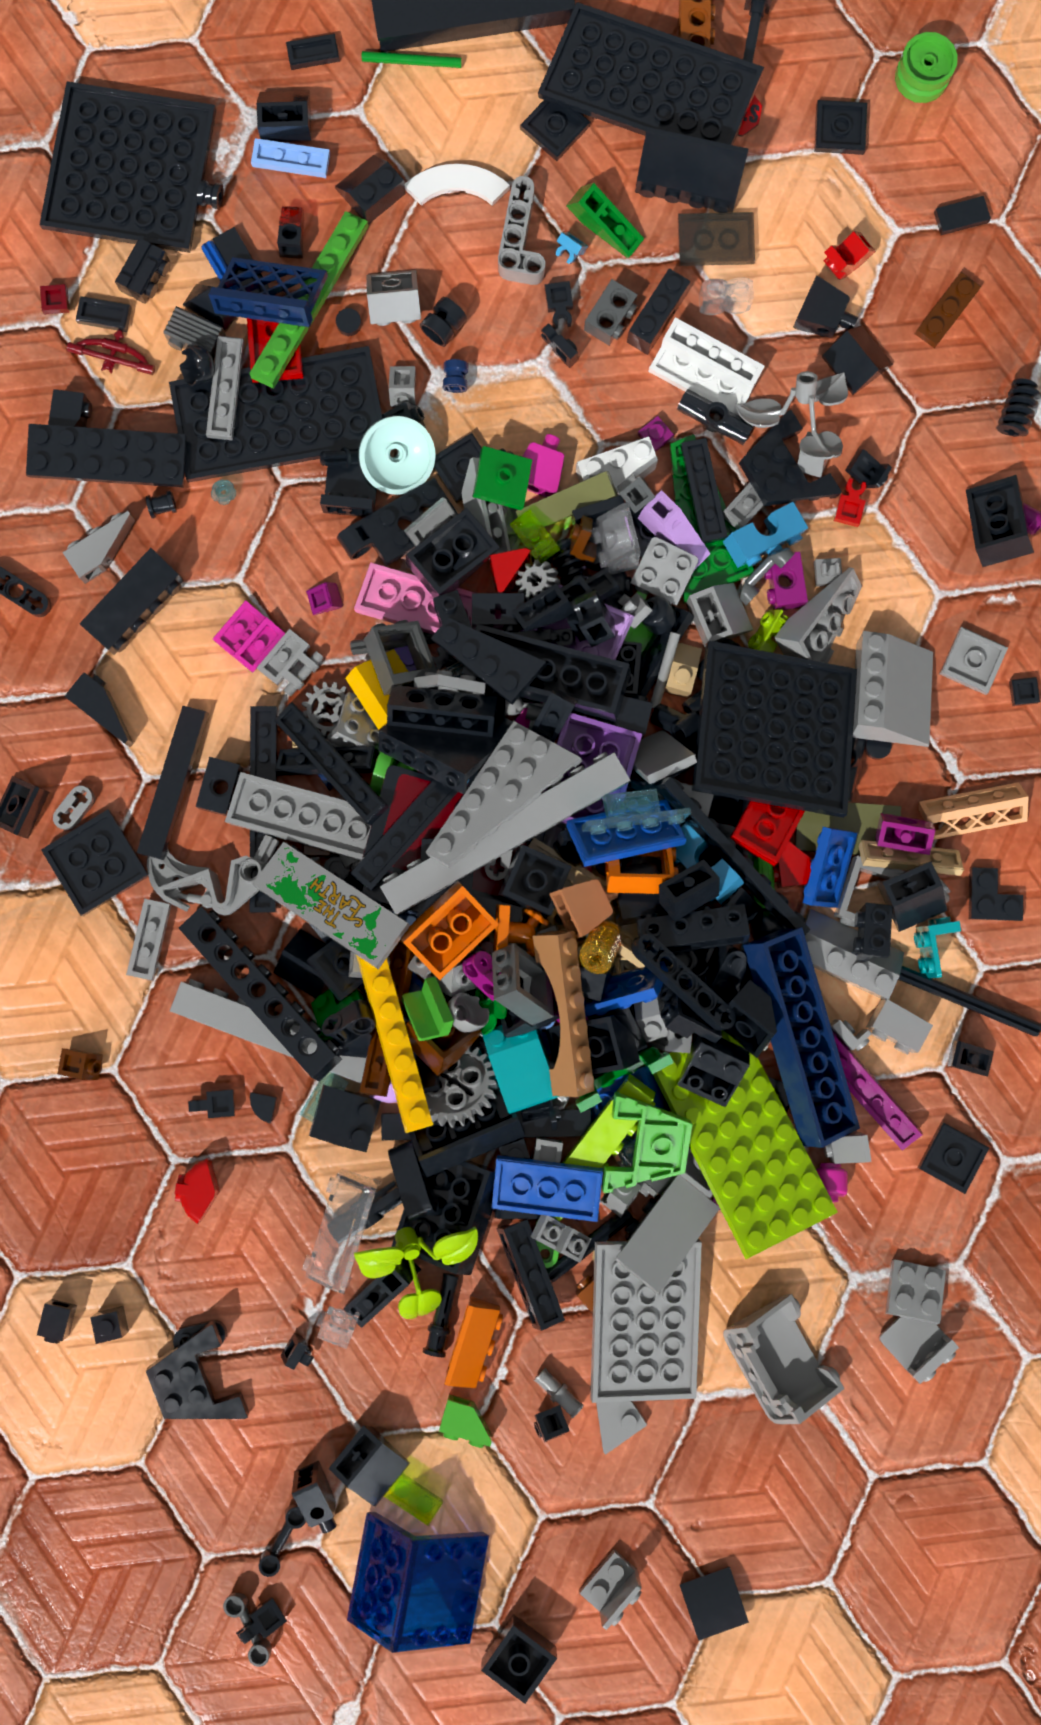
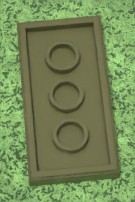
[794,802,901,856]

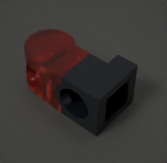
[277,206,304,258]

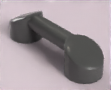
[740,548,795,605]
[223,1593,272,1667]

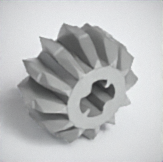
[515,560,561,602]

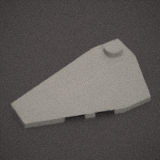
[775,567,862,663]

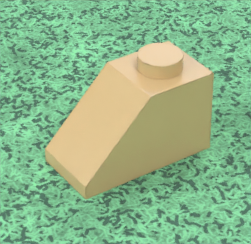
[664,643,702,698]

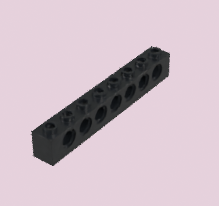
[179,906,342,1081]

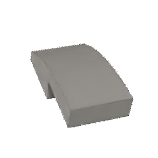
[530,1215,591,1263]

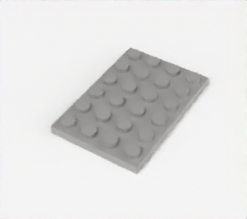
[590,1239,702,1403]

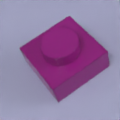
[638,416,674,452]

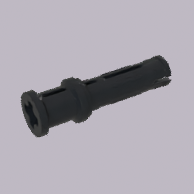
[422,1273,460,1358]

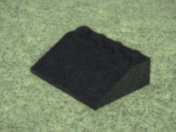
[635,127,749,214]
[409,1060,525,1177]
[392,1160,495,1275]

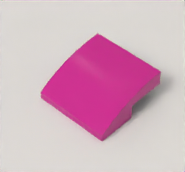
[212,600,285,673]

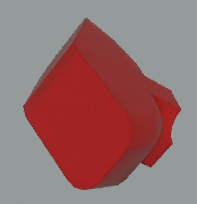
[175,1157,219,1224]

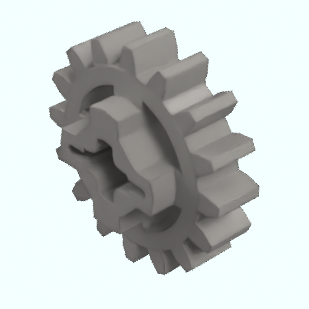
[301,682,347,737]

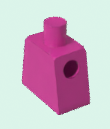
[522,434,565,497]

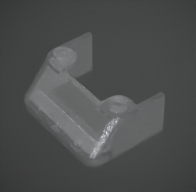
[302,1169,381,1294]

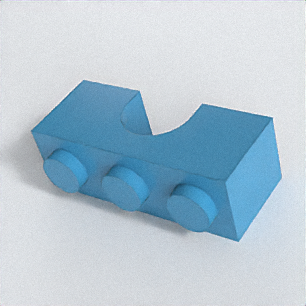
[723,502,808,568]
[673,822,744,904]

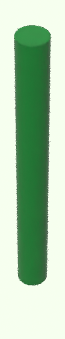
[362,51,462,68]

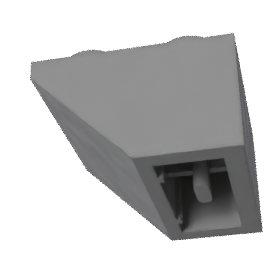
[686,583,753,647]

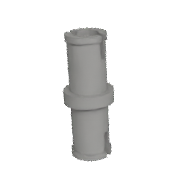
[534,1368,584,1418]

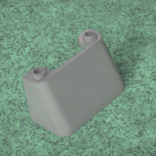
[723,1294,844,1424]

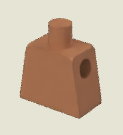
[549,879,618,938]

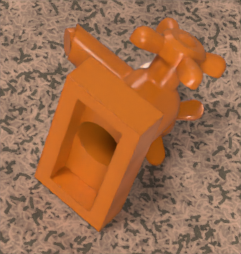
[493,904,549,957]

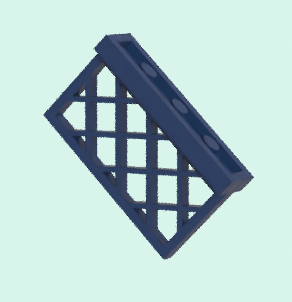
[209,257,328,327]

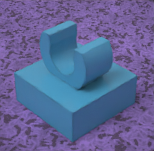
[556,232,588,264]

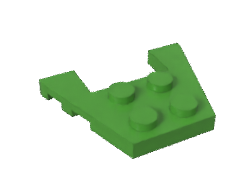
[601,1092,692,1193]

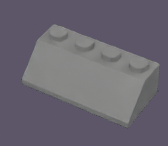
[805,909,904,999]

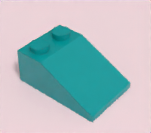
[482,1025,560,1114]

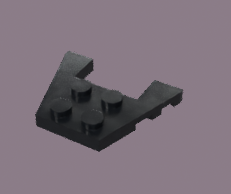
[739,410,842,506]
[146,1321,249,1419]

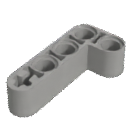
[498,176,545,285]

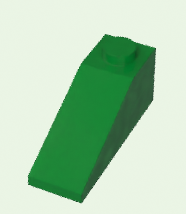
[566,183,644,258]

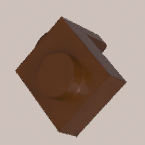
[570,515,597,562]

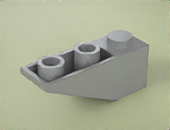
[62,511,135,584]

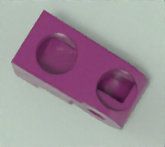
[462,951,501,1001]

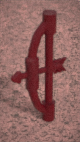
[67,330,155,375]

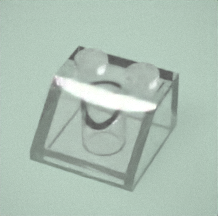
[592,502,641,574]

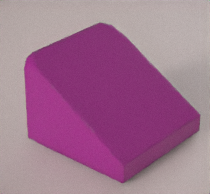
[306,582,343,615]

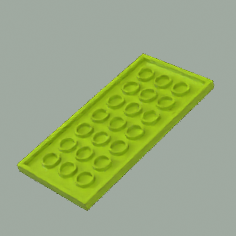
[653,1030,838,1259]

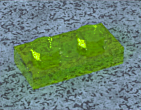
[510,509,560,563]
[384,1473,443,1526]

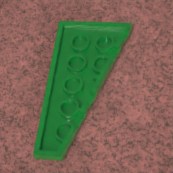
[670,434,754,603]

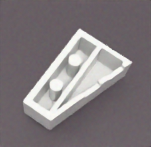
[576,436,658,496]

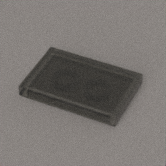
[678,212,755,266]

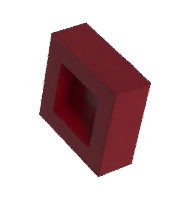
[40,284,69,315]

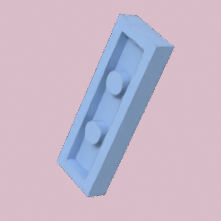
[251,138,330,178]

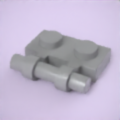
[257,629,324,696]

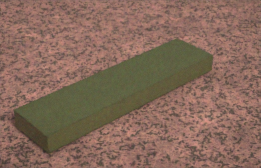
[516,471,618,535]

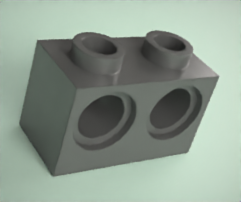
[584,279,638,346]

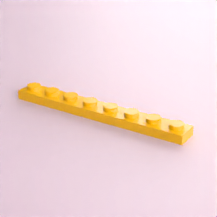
[356,955,433,1133]

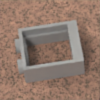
[834,856,905,927]

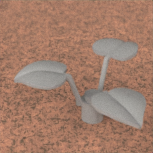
[736,371,848,460]

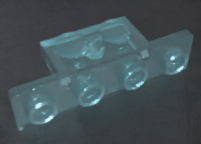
[581,788,691,835]

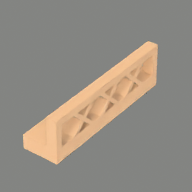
[919,782,1028,840]

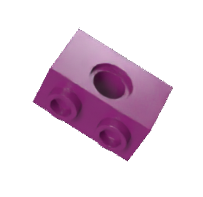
[764,552,808,610]
[875,813,935,855]

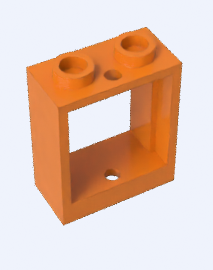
[604,847,678,894]

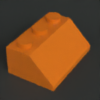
[401,881,499,980]
[444,1296,503,1388]

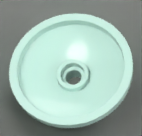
[359,416,435,495]

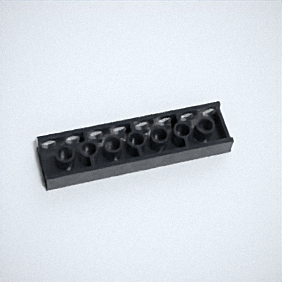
[371,0,575,52]

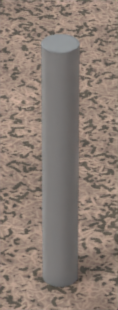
[650,632,681,708]

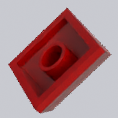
[490,548,531,593]

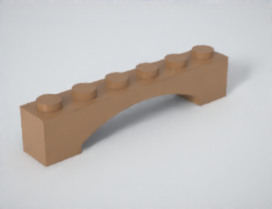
[533,931,594,1097]

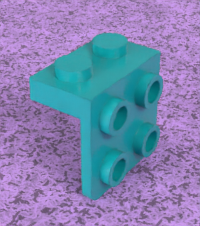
[914,917,961,978]

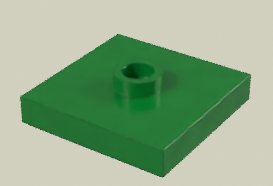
[472,446,532,510]

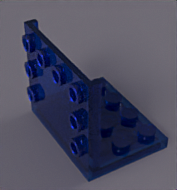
[347,1512,489,1653]

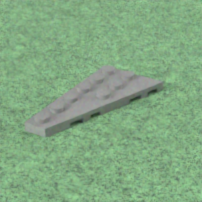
[426,721,582,868]

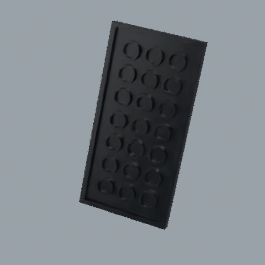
[538,2,764,145]
[169,346,383,483]

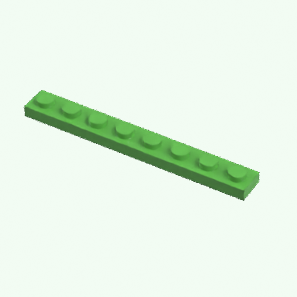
[250,211,369,389]

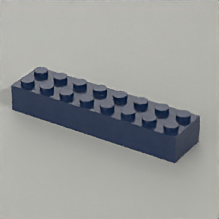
[743,927,860,1148]

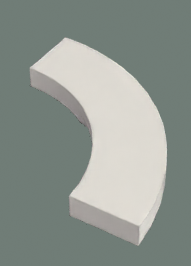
[404,164,510,206]

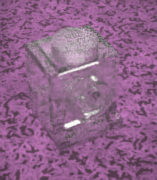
[316,1306,360,1349]

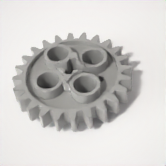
[425,1046,499,1128]

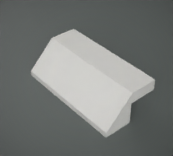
[648,317,765,416]

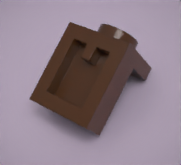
[57,1048,103,1080]

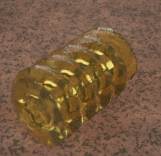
[579,921,622,974]

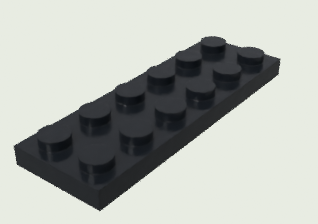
[26,424,187,488]

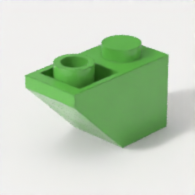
[439,1394,492,1448]

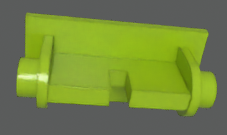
[748,609,789,653]

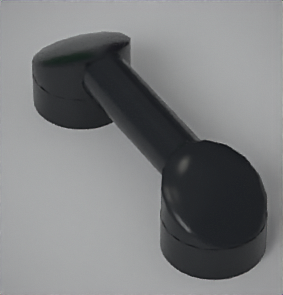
[259,1504,306,1577]

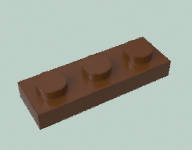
[915,272,981,349]

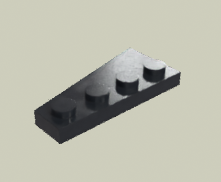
[431,617,547,705]

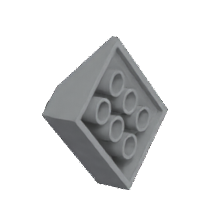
[853,631,933,747]

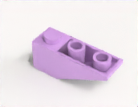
[638,490,710,570]

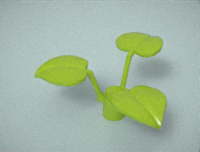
[354,1227,478,1319]

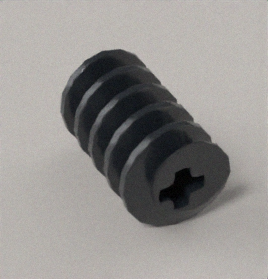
[996,378,1041,437]
[549,538,592,586]

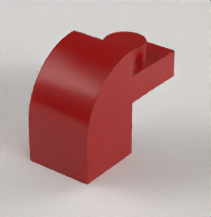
[823,231,876,280]

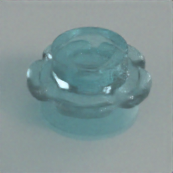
[211,480,236,505]

